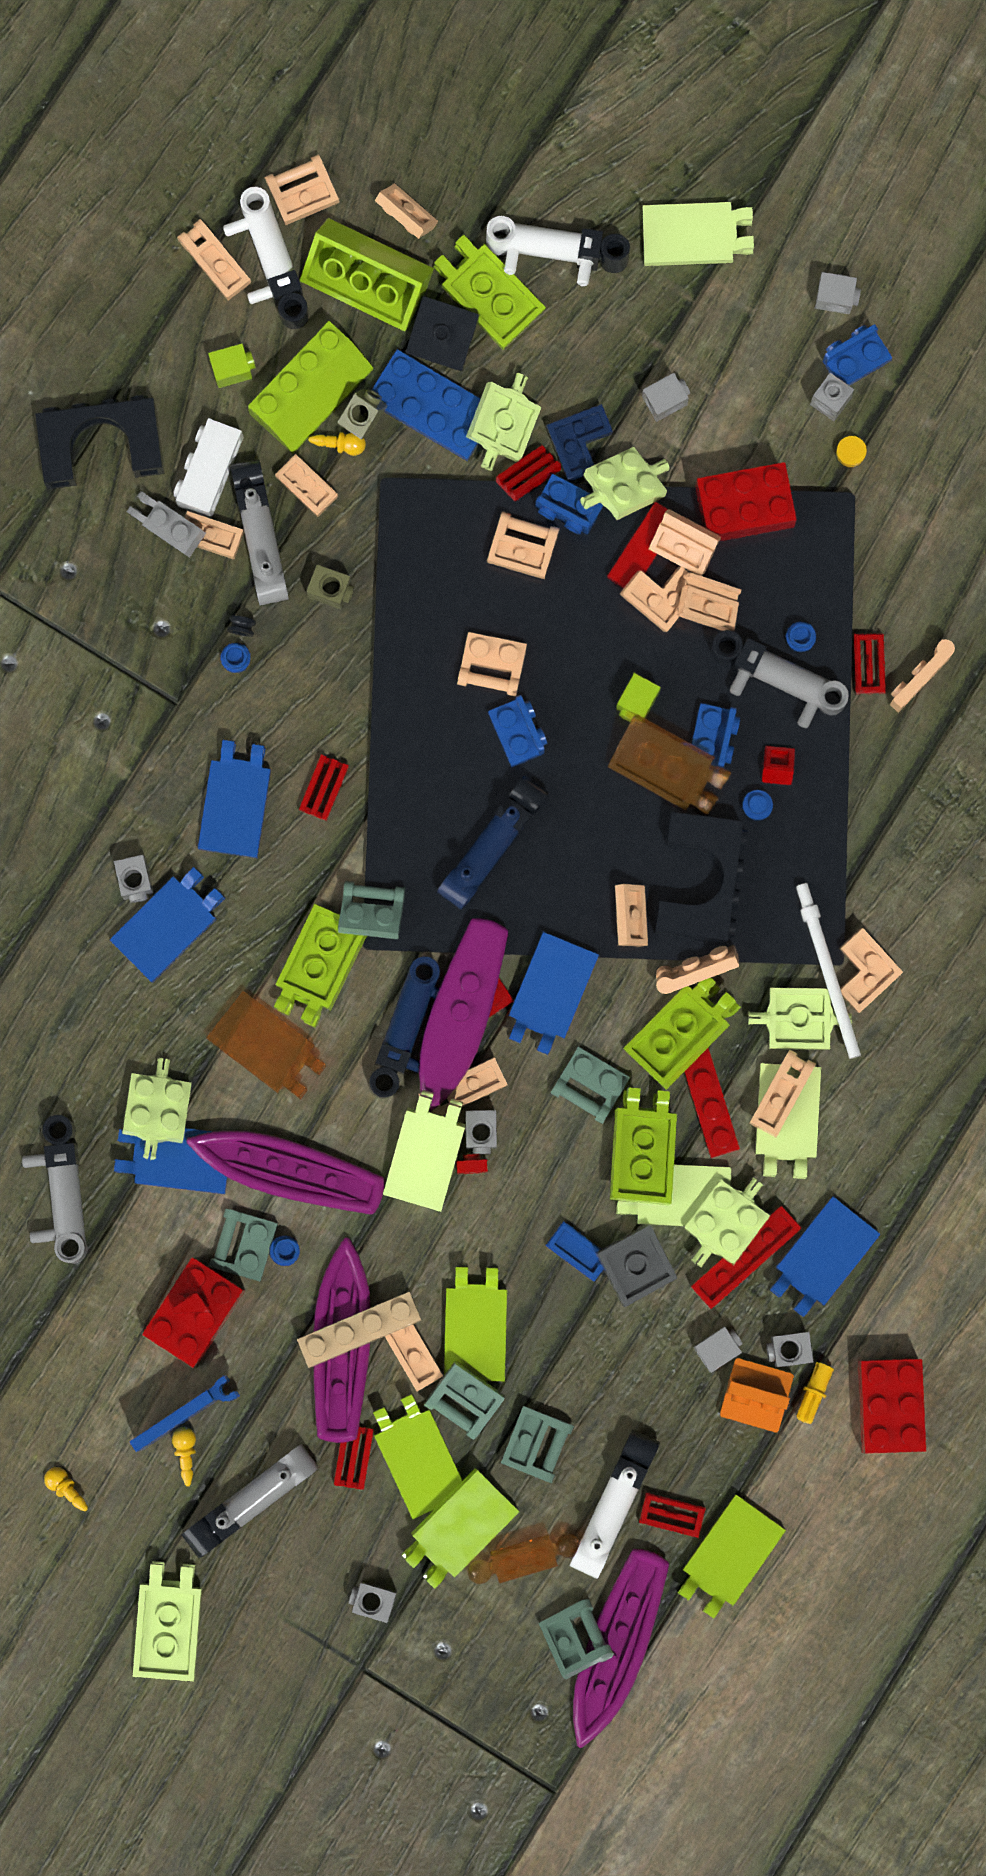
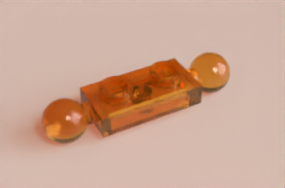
[468,1533,580,1584]

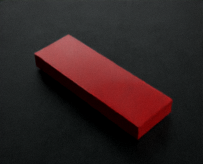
[607,502,668,588]

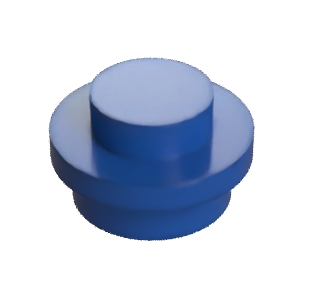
[786,622,816,652]
[221,643,251,673]
[743,790,773,820]
[269,1236,300,1266]

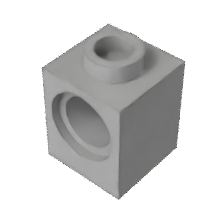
[815,272,861,314]
[642,373,690,422]
[810,373,854,421]
[114,855,154,903]
[466,1110,497,1155]
[693,1327,743,1373]
[766,1332,813,1367]
[348,1581,397,1623]

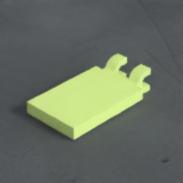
[643,202,754,266]
[755,1063,821,1179]
[383,1090,466,1212]
[616,1165,731,1226]
[133,1561,202,1682]

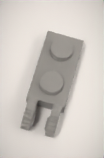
[126,491,206,558]

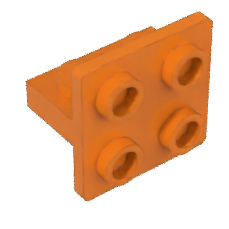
[720,1358,794,1433]

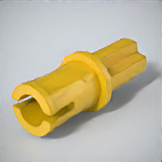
[796,1362,834,1424]

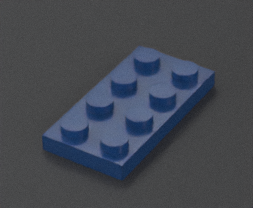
[372,349,480,462]

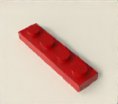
[684,1048,740,1159]
[691,1206,801,1309]

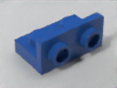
[823,324,892,386]
[536,474,603,535]
[488,695,548,768]
[687,703,741,771]

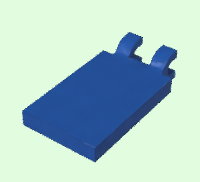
[198,740,271,859]
[110,867,225,983]
[509,932,599,1055]
[114,1128,227,1195]
[770,1196,881,1317]
[130,1375,240,1452]

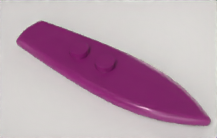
[419,918,508,1112]
[186,1130,384,1215]
[313,1237,371,1443]
[573,1549,669,1748]

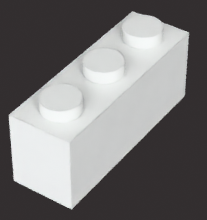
[174,418,244,519]

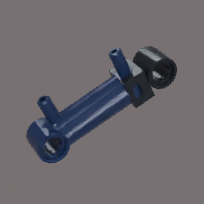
[437,775,549,910]
[368,956,440,1099]

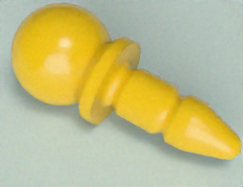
[308,432,366,456]
[171,1427,196,1487]
[44,1467,88,1512]

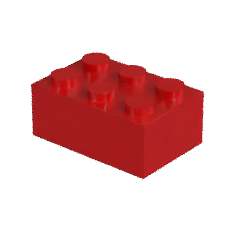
[695,462,797,541]
[142,1257,245,1368]
[858,1359,926,1454]

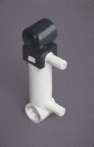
[223,187,309,329]
[486,216,630,286]
[569,1429,660,1579]

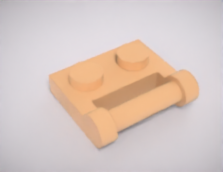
[264,154,339,226]
[487,511,560,579]
[457,632,527,696]

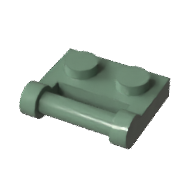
[338,881,405,939]
[551,1047,630,1124]
[208,1208,278,1282]
[424,1361,505,1440]
[501,1406,574,1483]
[539,1599,614,1679]

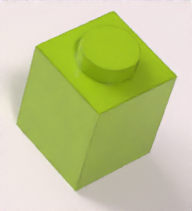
[208,343,256,388]
[616,673,661,724]

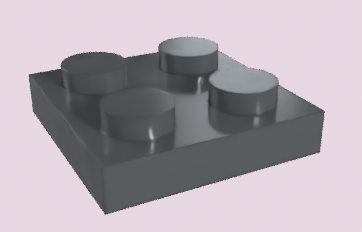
[595,1224,677,1307]

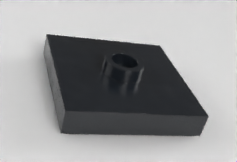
[406,296,481,372]

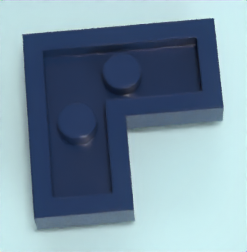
[546,404,613,482]

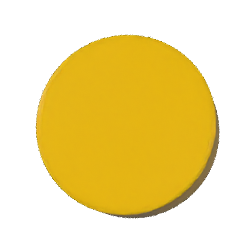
[836,436,867,467]

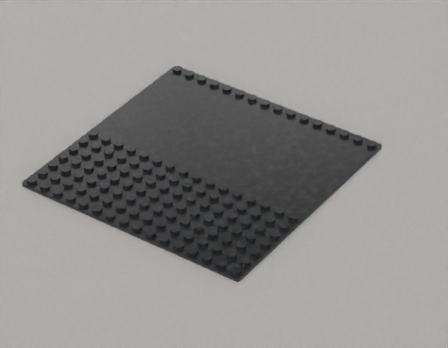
[363,478,856,966]

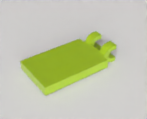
[433,235,546,350]
[274,904,367,1028]
[623,978,741,1090]
[610,1087,677,1205]
[444,1267,507,1382]
[373,1394,463,1519]
[401,1468,519,1589]
[677,1494,786,1619]

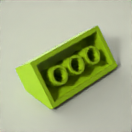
[300,218,434,331]
[248,321,374,454]

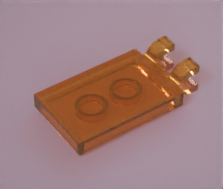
[608,714,732,814]
[206,991,327,1100]

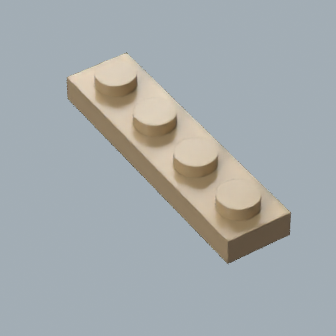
[297,1292,422,1368]

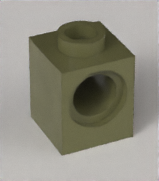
[337,389,388,439]
[306,565,355,610]

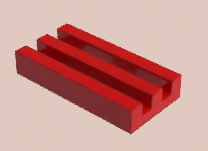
[496,445,561,501]
[853,634,886,695]
[299,754,349,821]
[334,1427,374,1490]
[639,1493,706,1538]

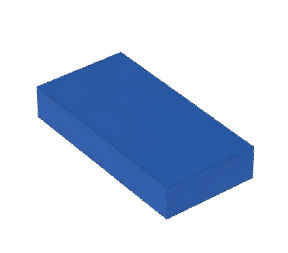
[545,1221,603,1282]

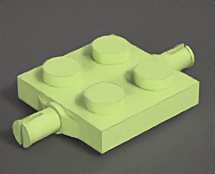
[466,373,541,471]
[580,447,669,520]
[748,988,852,1050]
[122,1058,191,1160]
[685,1178,770,1268]

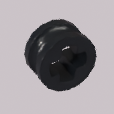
[227,616,256,637]

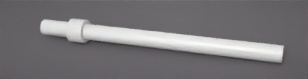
[796,883,861,1059]

